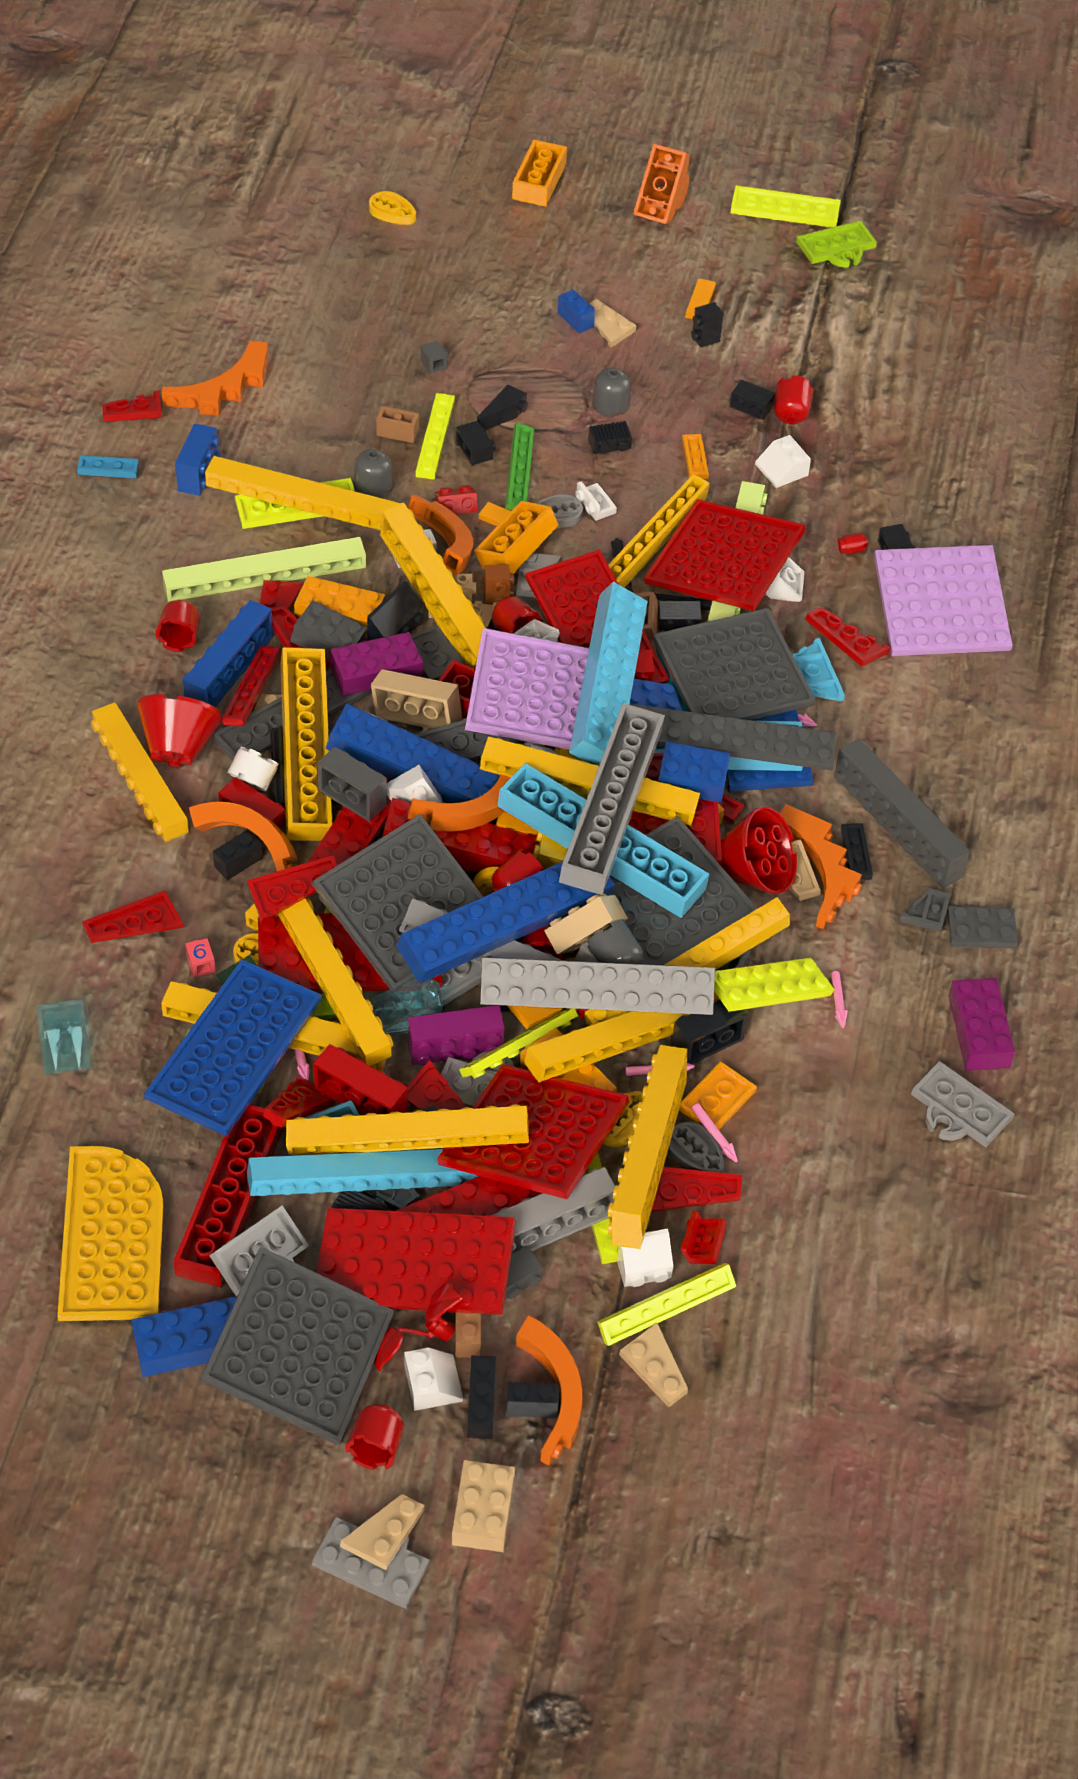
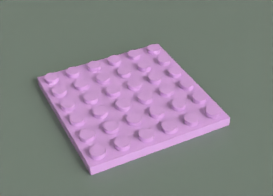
[874,545,1013,656]
[465,628,589,750]

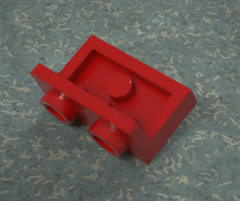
[435,485,478,514]
[681,1211,727,1264]

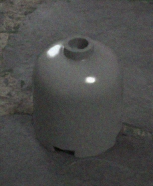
[592,368,631,417]
[354,449,393,498]
[587,919,644,964]

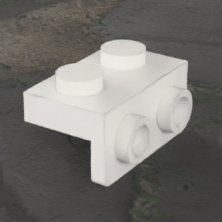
[576,481,617,521]

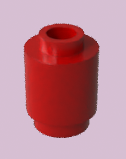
[838,532,868,555]

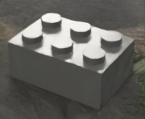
[290,600,367,660]
[318,747,387,822]

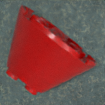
[137,694,223,769]
[720,807,797,894]

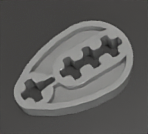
[536,494,583,528]

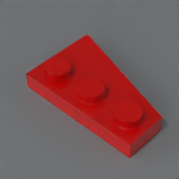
[102,390,162,422]
[259,580,304,631]

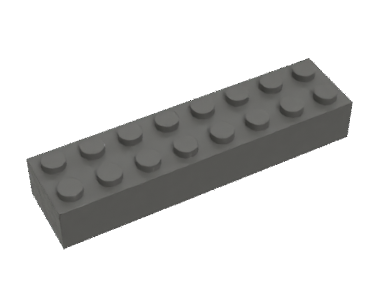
[834,739,970,888]

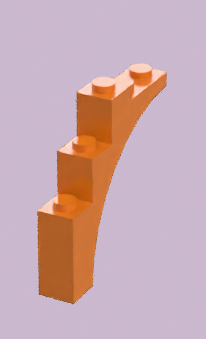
[161,341,269,416]
[780,804,863,930]

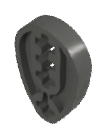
[668,1122,724,1173]

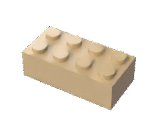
[371,669,462,729]

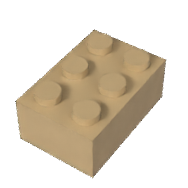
[544,894,628,954]
[452,1460,515,1552]

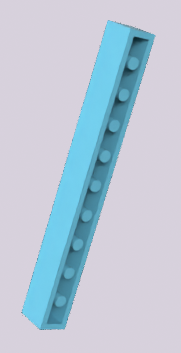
[247,1149,479,1196]

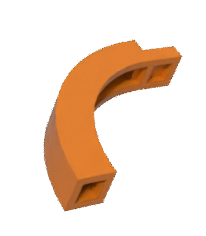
[408,494,474,575]
[408,774,511,831]
[189,802,298,871]
[516,1315,582,1466]

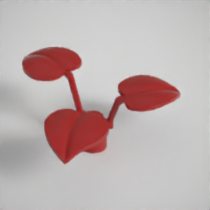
[374,1283,463,1372]

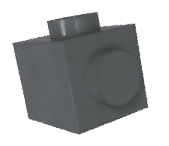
[421,341,447,374]

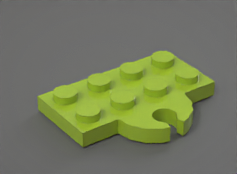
[796,220,877,268]

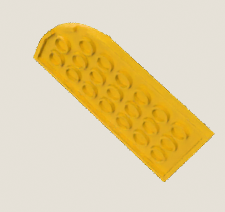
[57,1146,164,1321]

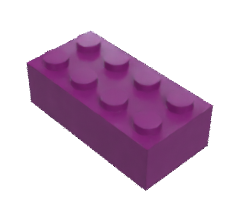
[329,632,423,696]
[948,978,1015,1071]
[408,1005,504,1065]

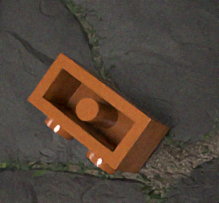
[484,564,514,605]

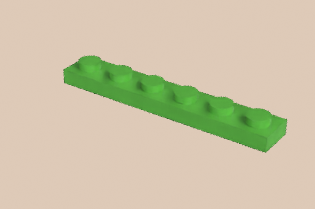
[505,422,534,511]

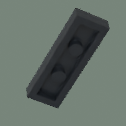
[841,823,873,880]

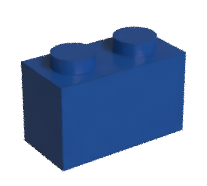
[557,289,595,333]

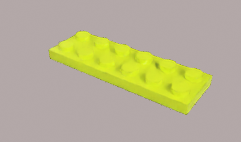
[730,185,840,228]
[235,478,355,529]
[714,958,835,1012]

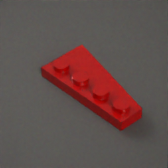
[271,605,330,667]
[805,607,891,667]
[247,855,337,923]
[263,1075,334,1128]
[651,1167,742,1212]

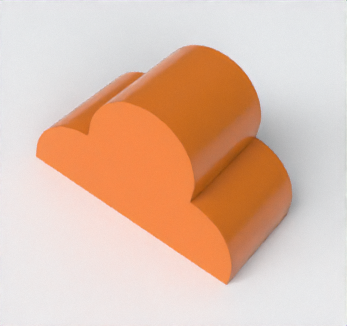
[633,144,689,224]

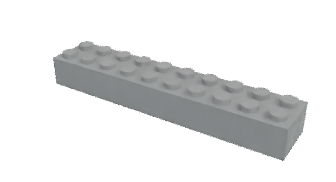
[559,703,665,895]
[480,957,715,1015]

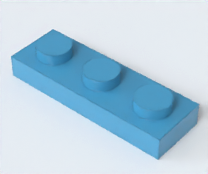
[77,455,139,478]

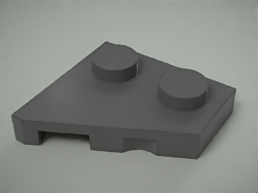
[899,888,951,932]

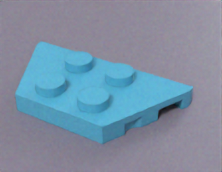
[792,638,845,701]

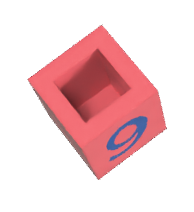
[185,938,215,978]

